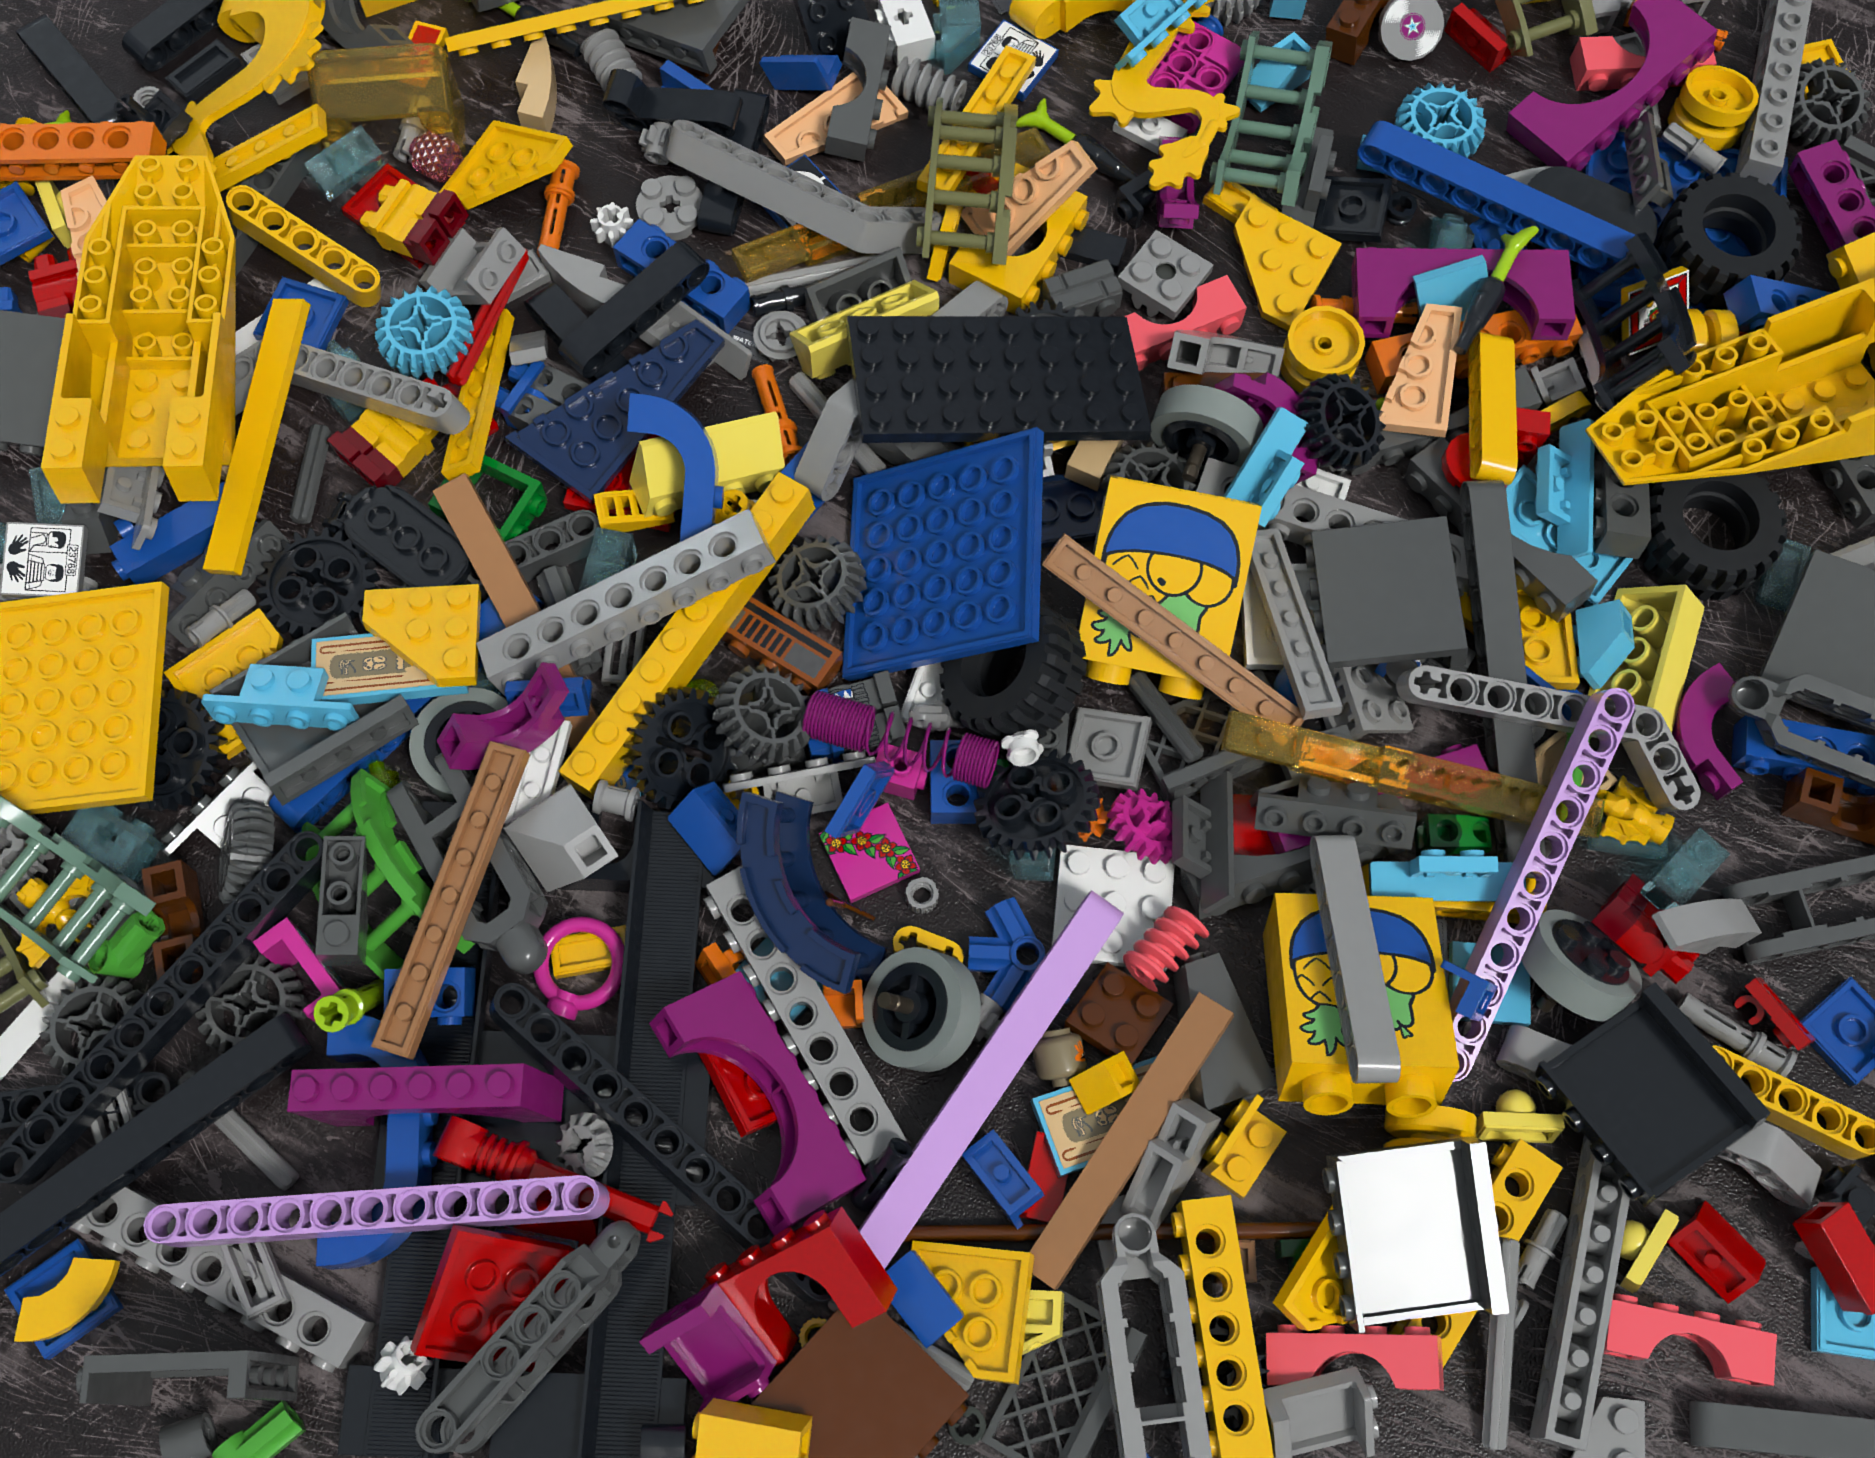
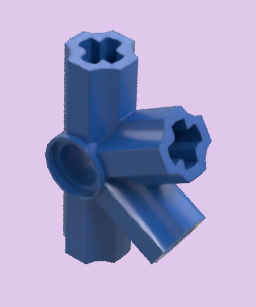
[968,897,1070,1013]

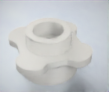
[1001,729,1044,766]

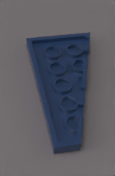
[504,319,725,505]

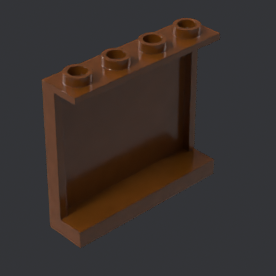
[750,1308,970,1458]

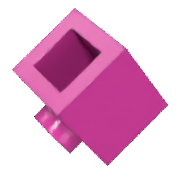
[876,744,929,800]

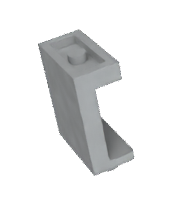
[419,227,526,305]
[1263,1366,1379,1458]

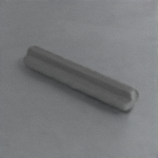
[289,424,332,525]
[1127,671,1204,764]

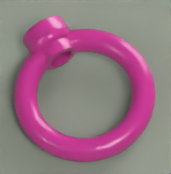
[534,916,624,1021]

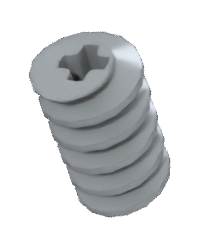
[580,28,643,92]
[891,56,967,111]

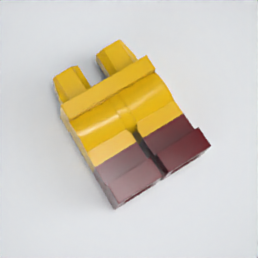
[360,179,469,266]
[327,408,439,488]

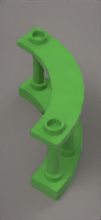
[301,768,475,981]

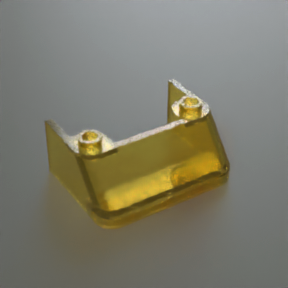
[307,43,466,162]

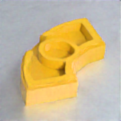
[927,205,963,282]
[14,1258,120,1342]

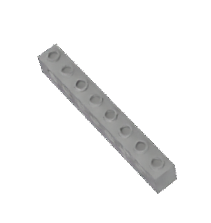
[1735,0,1812,185]
[1196,457,1470,597]
[476,508,776,695]
[703,865,907,1167]
[1529,1135,1630,1451]
[70,1185,376,1373]

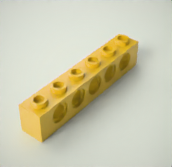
[1387,1139,1563,1368]
[1171,1195,1274,1458]

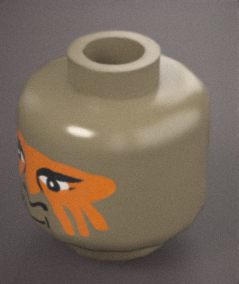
[1032,1027,1087,1088]

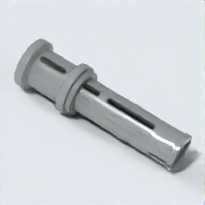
[1676,992,1798,1077]

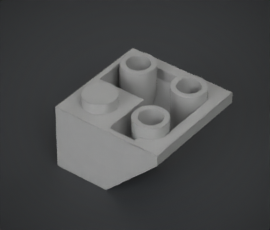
[503,783,618,892]

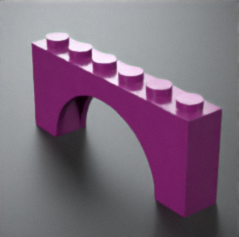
[1506,0,1718,171]
[1351,247,1576,340]
[649,971,866,1236]
[287,1063,564,1126]

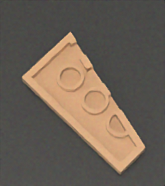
[763,72,909,166]
[961,140,1098,256]
[60,175,107,280]
[1379,303,1462,438]

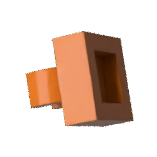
[696,942,745,985]

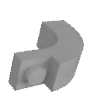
[1167,330,1285,377]

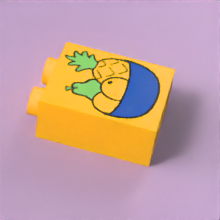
[1079,475,1262,700]
[1263,893,1460,1118]

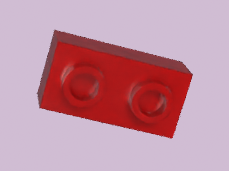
[1516,407,1551,468]

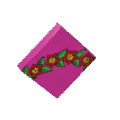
[819,803,920,903]

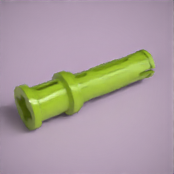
[313,979,384,1033]

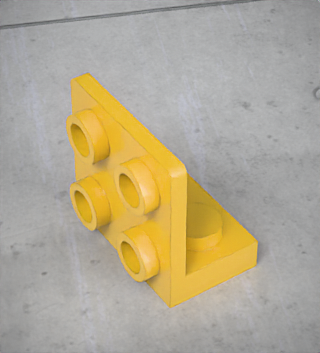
[1202,1094,1287,1200]

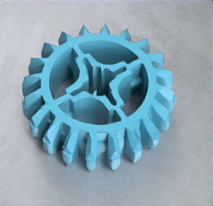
[1394,81,1486,158]
[375,285,474,380]

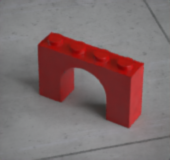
[1793,1202,1875,1315]
[699,1206,898,1367]

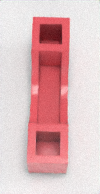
[1569,36,1717,92]
[1124,275,1247,371]
[1603,1294,1777,1387]
[1266,1325,1444,1391]

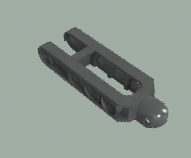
[1728,673,1875,789]
[386,753,548,974]
[1721,855,1875,965]
[415,1220,641,1454]

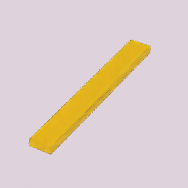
[202,298,311,576]

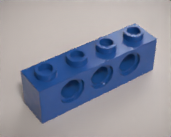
[613,219,751,334]
[1723,275,1832,333]
[1731,715,1875,795]

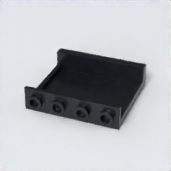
[1535,982,1771,1207]

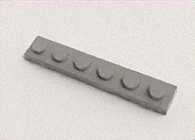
[1249,528,1343,720]

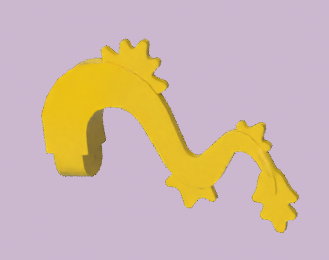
[166,0,326,173]
[1009,0,1240,191]

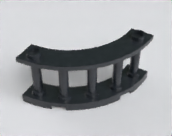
[1572,232,1697,412]

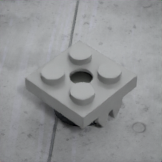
[1118,230,1214,320]

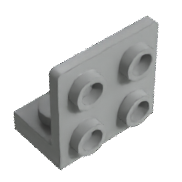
[1323,664,1414,741]

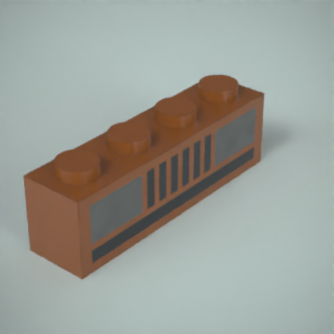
[721,597,843,696]

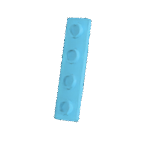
[1114,0,1208,71]
[1223,406,1308,528]
[1534,418,1595,558]
[201,664,360,731]
[1368,849,1526,902]

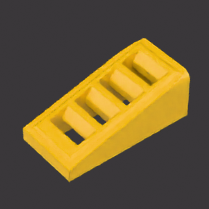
[593,490,675,537]

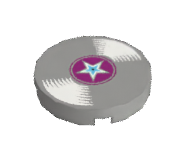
[1378,0,1444,61]

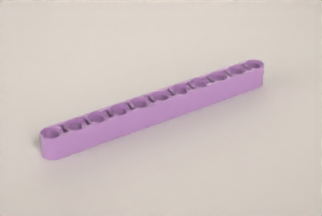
[1449,688,1635,1082]
[858,890,1124,1269]
[143,1175,610,1248]

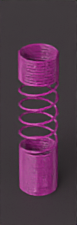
[802,690,1000,789]

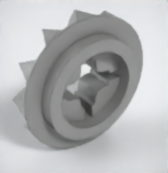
[753,311,807,363]
[555,1112,613,1179]

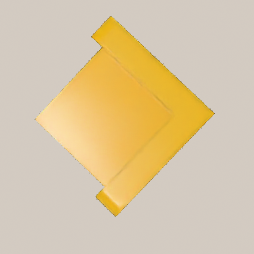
[1069,1051,1140,1115]

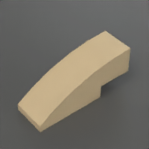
[515,30,557,132]
[1065,440,1124,491]

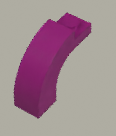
[1156,136,1199,229]
[1214,372,1318,485]
[437,662,569,770]
[1672,662,1743,801]

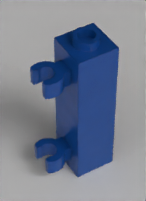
[109,481,257,585]

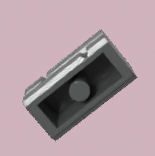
[1041,259,1123,317]

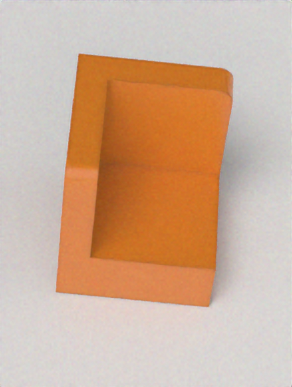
[823,980,864,1029]

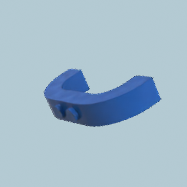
[627,393,724,542]
[316,1015,439,1270]

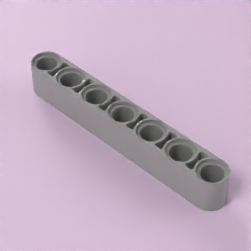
[1310,835,1401,1084]

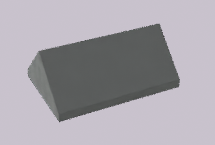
[804,246,912,323]

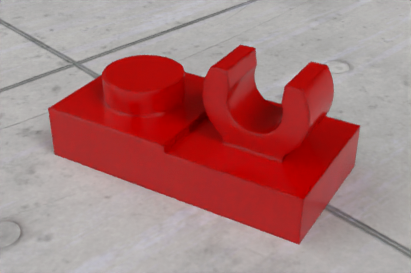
[1734,977,1816,1051]

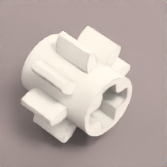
[590,202,634,248]
[374,1336,433,1396]

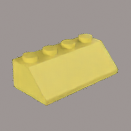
[789,280,939,379]
[629,411,785,517]
[1588,584,1705,733]

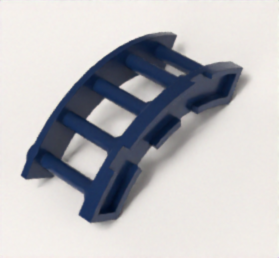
[736,791,888,994]

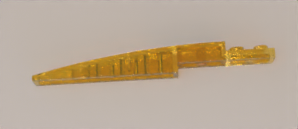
[732,127,1052,283]
[1221,710,1605,839]

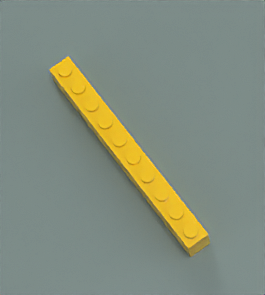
[558,472,815,800]

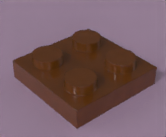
[1064,962,1174,1067]

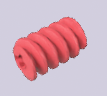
[1123,906,1210,992]

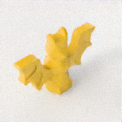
[1593,776,1675,846]
[16,875,95,969]

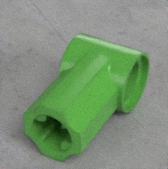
[88,910,166,979]
[212,1401,306,1458]

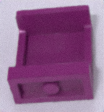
[639,1282,777,1413]

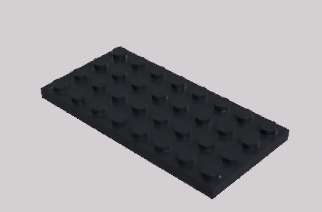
[846,316,1152,443]

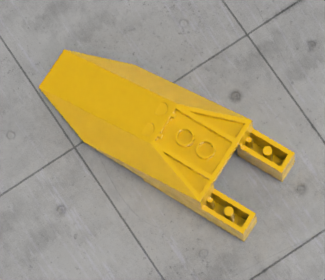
[41,155,236,504]
[1585,277,1875,486]

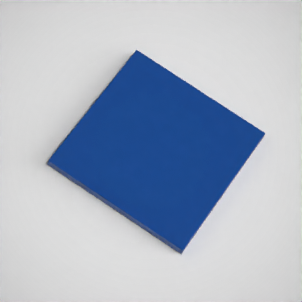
[842,427,1044,681]

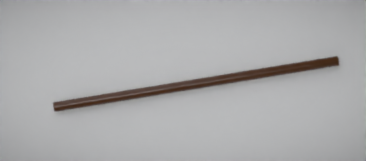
[856,1222,1321,1242]

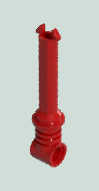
[433,1115,673,1243]

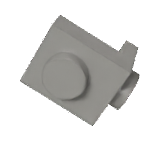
[1530,357,1588,407]

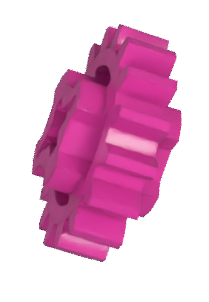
[1107,788,1172,865]

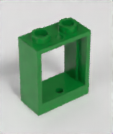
[428,455,547,542]

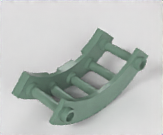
[1209,31,1333,207]
[0,795,156,984]

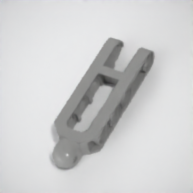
[1096,1213,1212,1458]

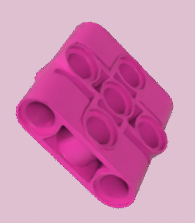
[1147,21,1245,134]

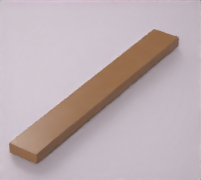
[433,473,599,751]
[1041,533,1305,745]
[371,741,530,1060]
[1030,992,1234,1291]

